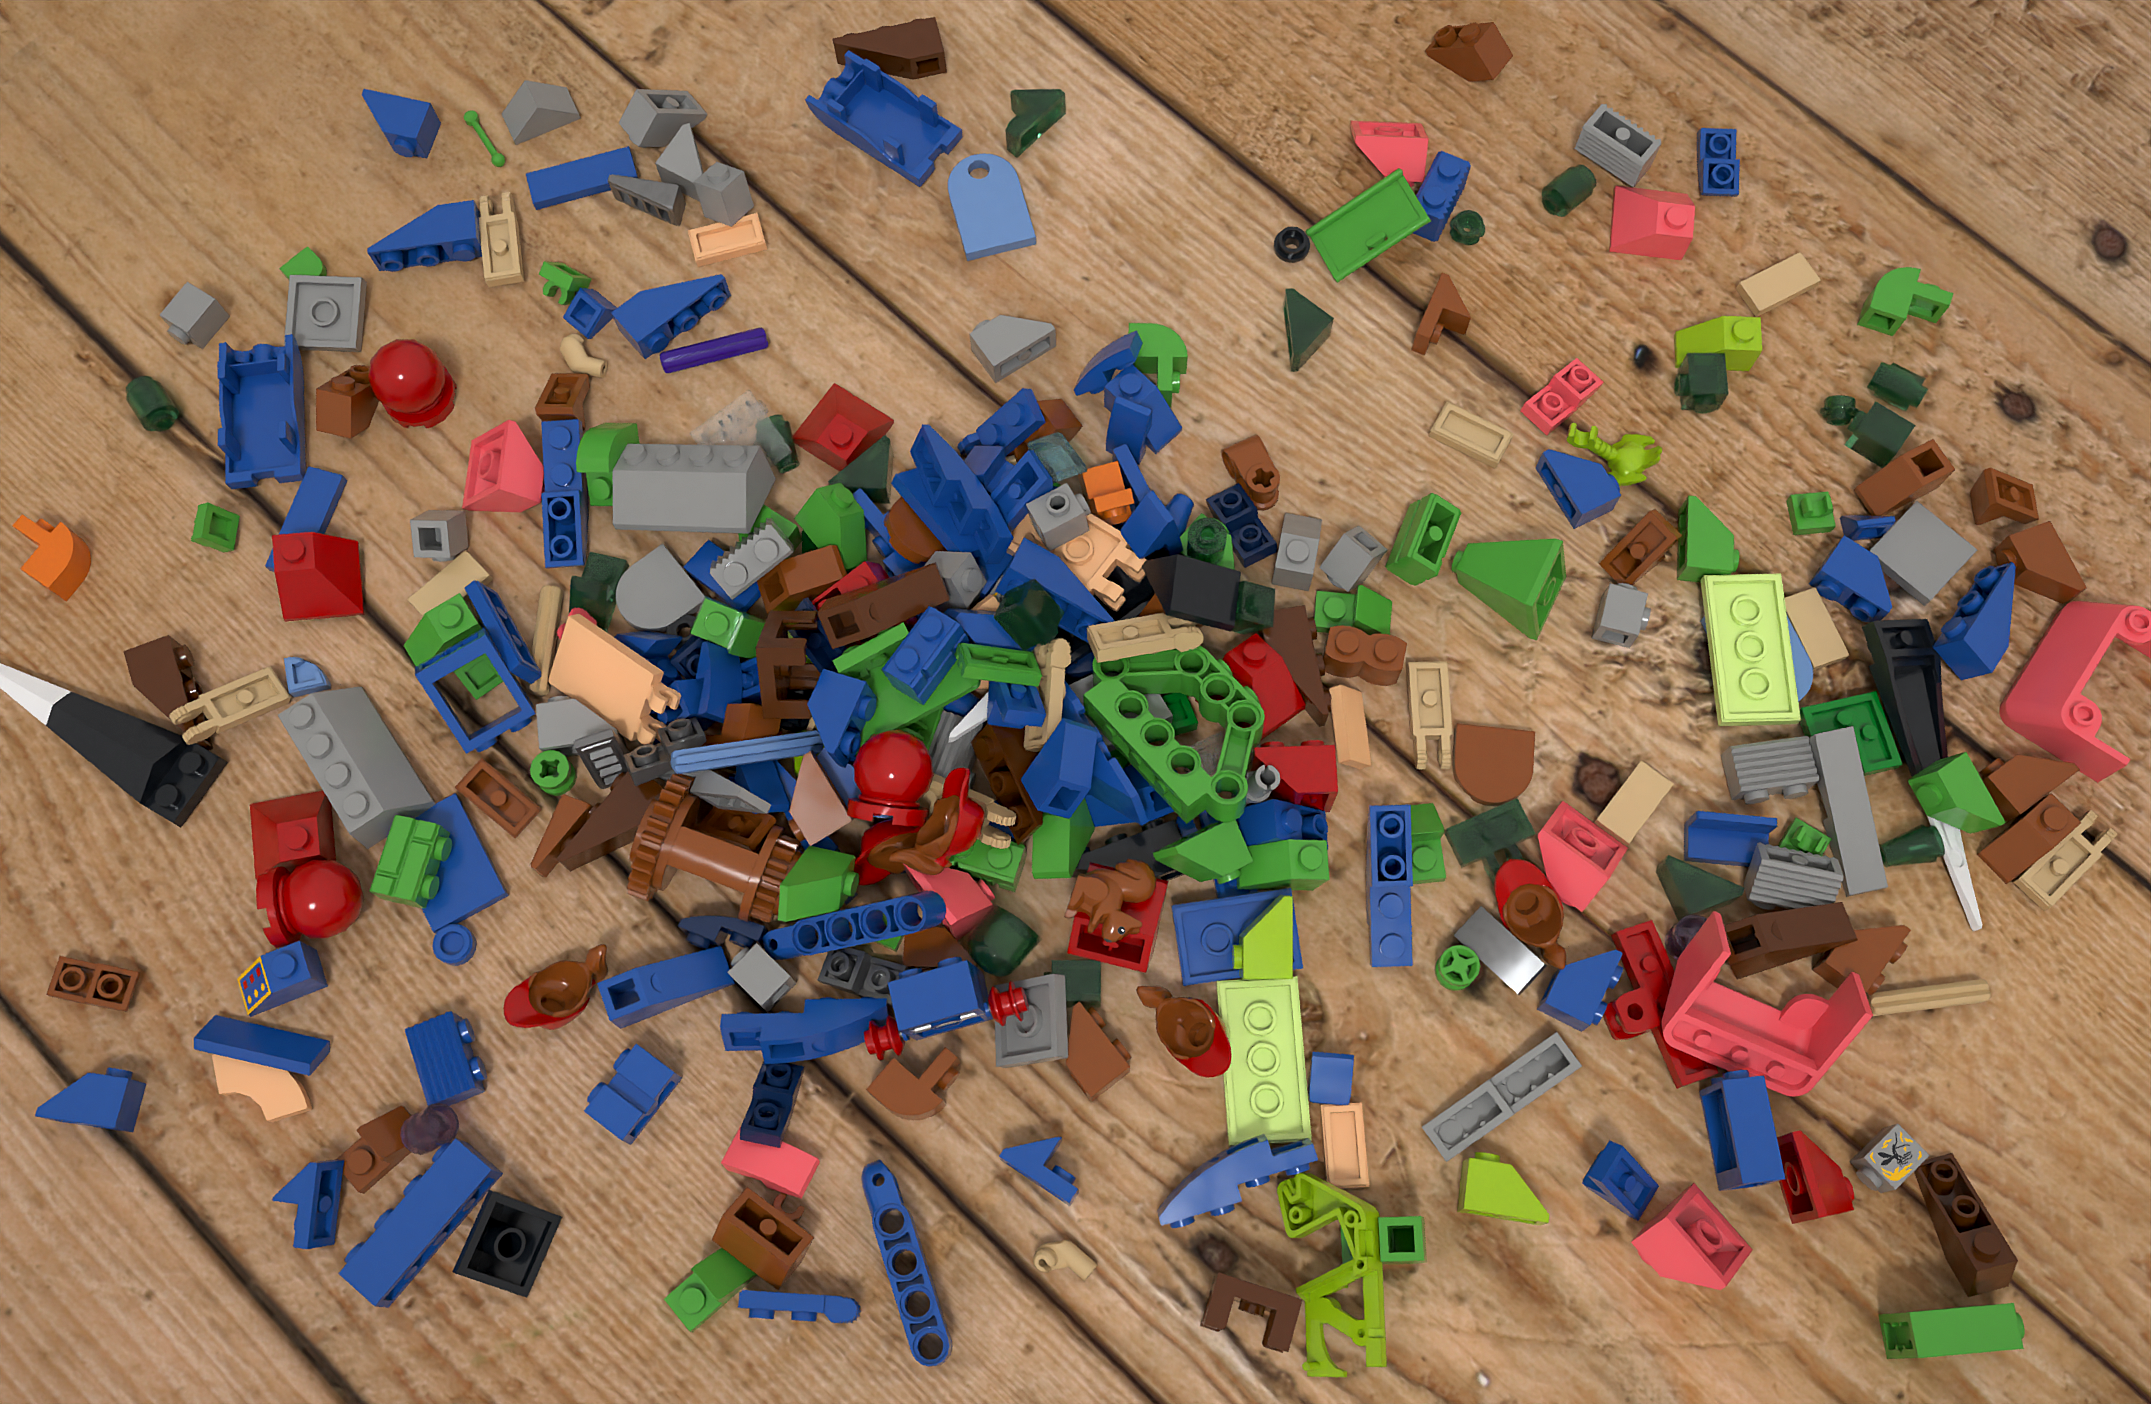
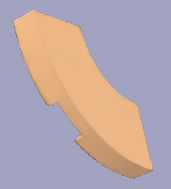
[212,1054,312,1122]

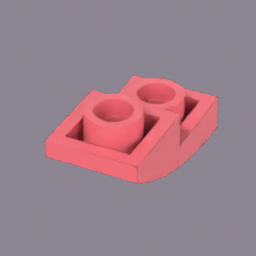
[1520,358,1604,436]
[721,1128,820,1199]

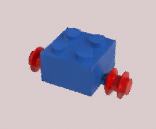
[864,957,1029,1061]

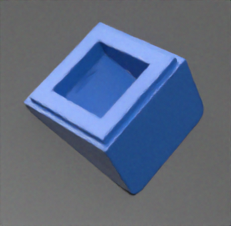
[563,288,617,339]
[1308,1052,1354,1105]

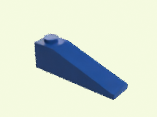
[1062,680,1149,826]

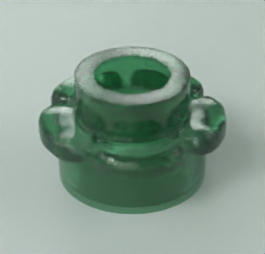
[1450,210,1485,246]
[1820,395,1859,426]

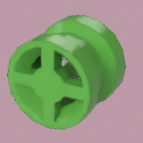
[530,750,577,796]
[1435,945,1480,991]

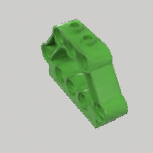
[1083,646,1265,824]

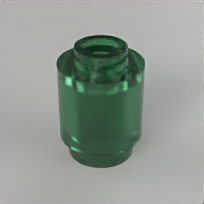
[1542,165,1596,217]
[1867,361,1929,412]
[126,376,179,432]
[1186,518,1227,565]

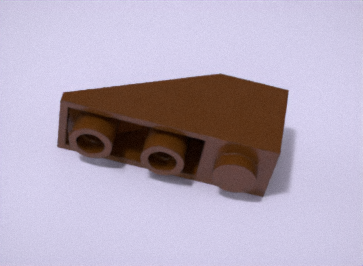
[832,17,947,80]
[817,562,950,649]
[1257,605,1332,727]
[123,635,213,750]
[970,724,1043,845]
[557,771,664,872]
[1724,902,1858,980]
[1914,1153,2018,1297]

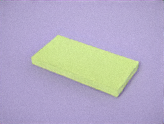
[1700,573,1801,726]
[1216,976,1312,1147]

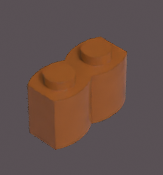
[1323,625,1407,686]

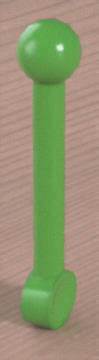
[464,110,505,167]

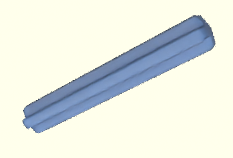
[670,730,823,774]

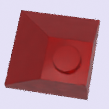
[791,383,894,479]
[272,532,364,622]
[1195,633,1306,740]
[250,790,336,880]
[1777,1130,1854,1224]

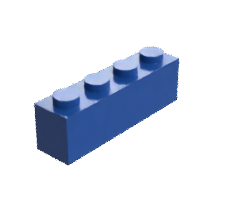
[338,1138,503,1308]

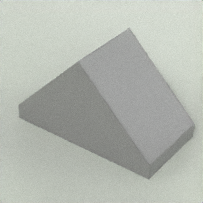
[502,80,581,145]
[655,123,704,202]

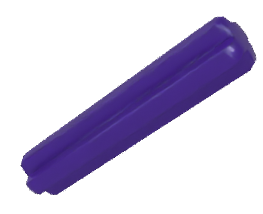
[660,327,768,373]

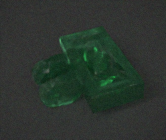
[1444,798,1536,885]

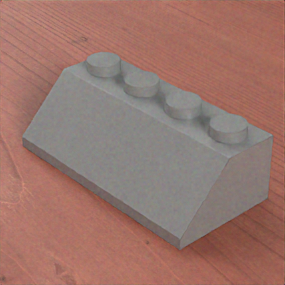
[613,444,776,534]
[278,687,436,849]

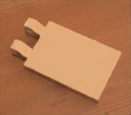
[1006,514,1147,612]
[548,614,681,745]

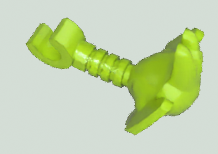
[1567,423,1662,486]

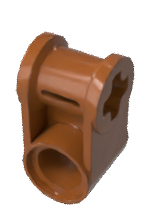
[1221,434,1280,511]

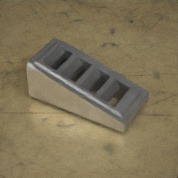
[608,174,686,226]
[573,728,630,789]

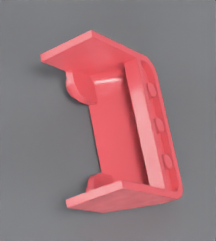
[1999,601,2151,783]
[1661,911,1873,1097]

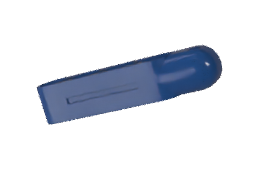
[762,891,946,960]
[861,1160,952,1367]

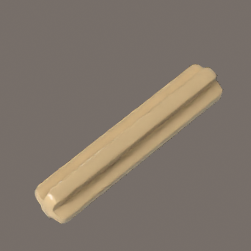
[526,585,563,696]
[1867,979,1991,1016]

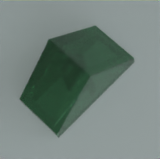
[1283,288,1334,372]
[828,435,894,504]
[1655,855,1745,923]

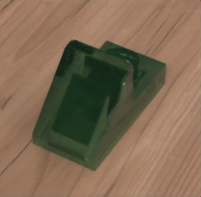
[1005,89,1066,158]
[569,552,629,632]

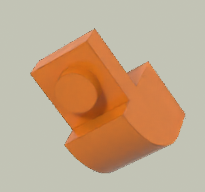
[1077,461,1134,526]
[12,514,91,602]

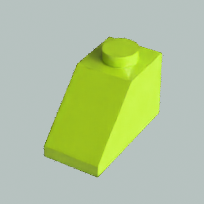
[1674,316,1762,371]
[1232,895,1293,979]
[1457,1152,1549,1226]

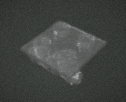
[690,390,793,468]

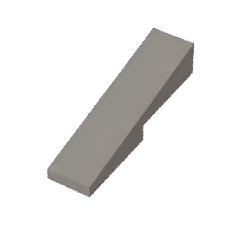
[1809,726,1888,897]
[659,769,771,814]
[1422,1032,1582,1162]

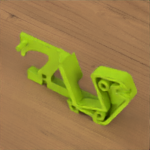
[1277,1172,1387,1377]

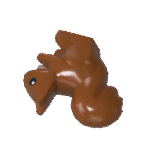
[1064,859,1156,943]

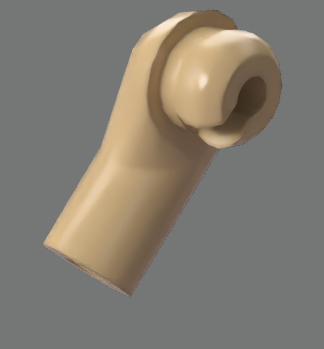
[560,334,607,378]
[1033,1240,1098,1281]

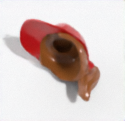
[889,767,985,875]
[854,819,952,885]
[1494,859,1566,970]
[503,944,608,1030]
[1136,986,1232,1078]

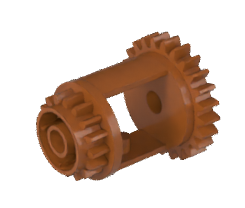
[627,773,804,923]

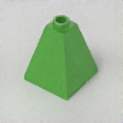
[1451,538,1566,641]

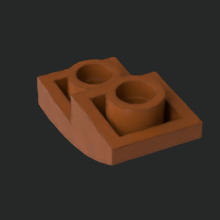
[46,956,140,1012]

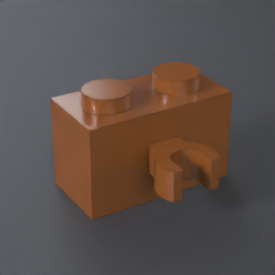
[712,1187,814,1290]

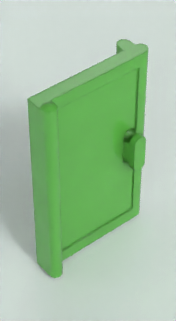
[1306,168,1431,283]

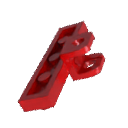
[1603,920,1719,1089]

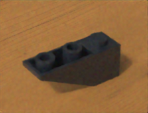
[1072,819,1185,881]

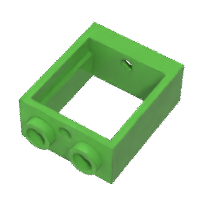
[1878,1303,2025,1359]

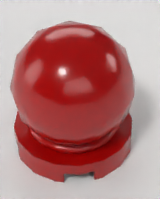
[368,339,457,428]
[847,729,934,827]
[256,860,364,948]

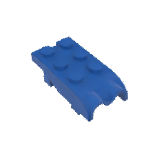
[805,50,963,187]
[217,334,306,490]

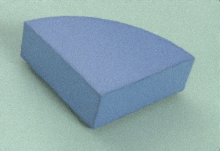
[284,657,331,698]

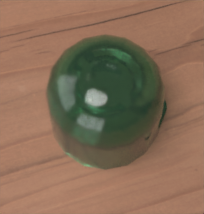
[967,904,1042,977]

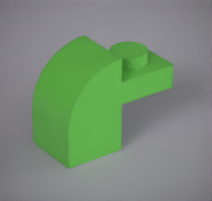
[1857,267,1954,336]
[1128,323,1188,407]
[576,423,640,506]
[1340,1216,1427,1265]

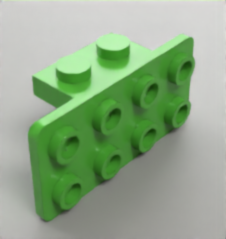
[832,622,981,754]

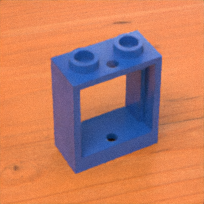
[415,628,536,754]
[1699,1070,1785,1191]

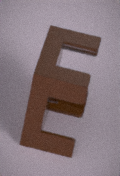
[755,611,821,719]
[1200,1272,1302,1353]

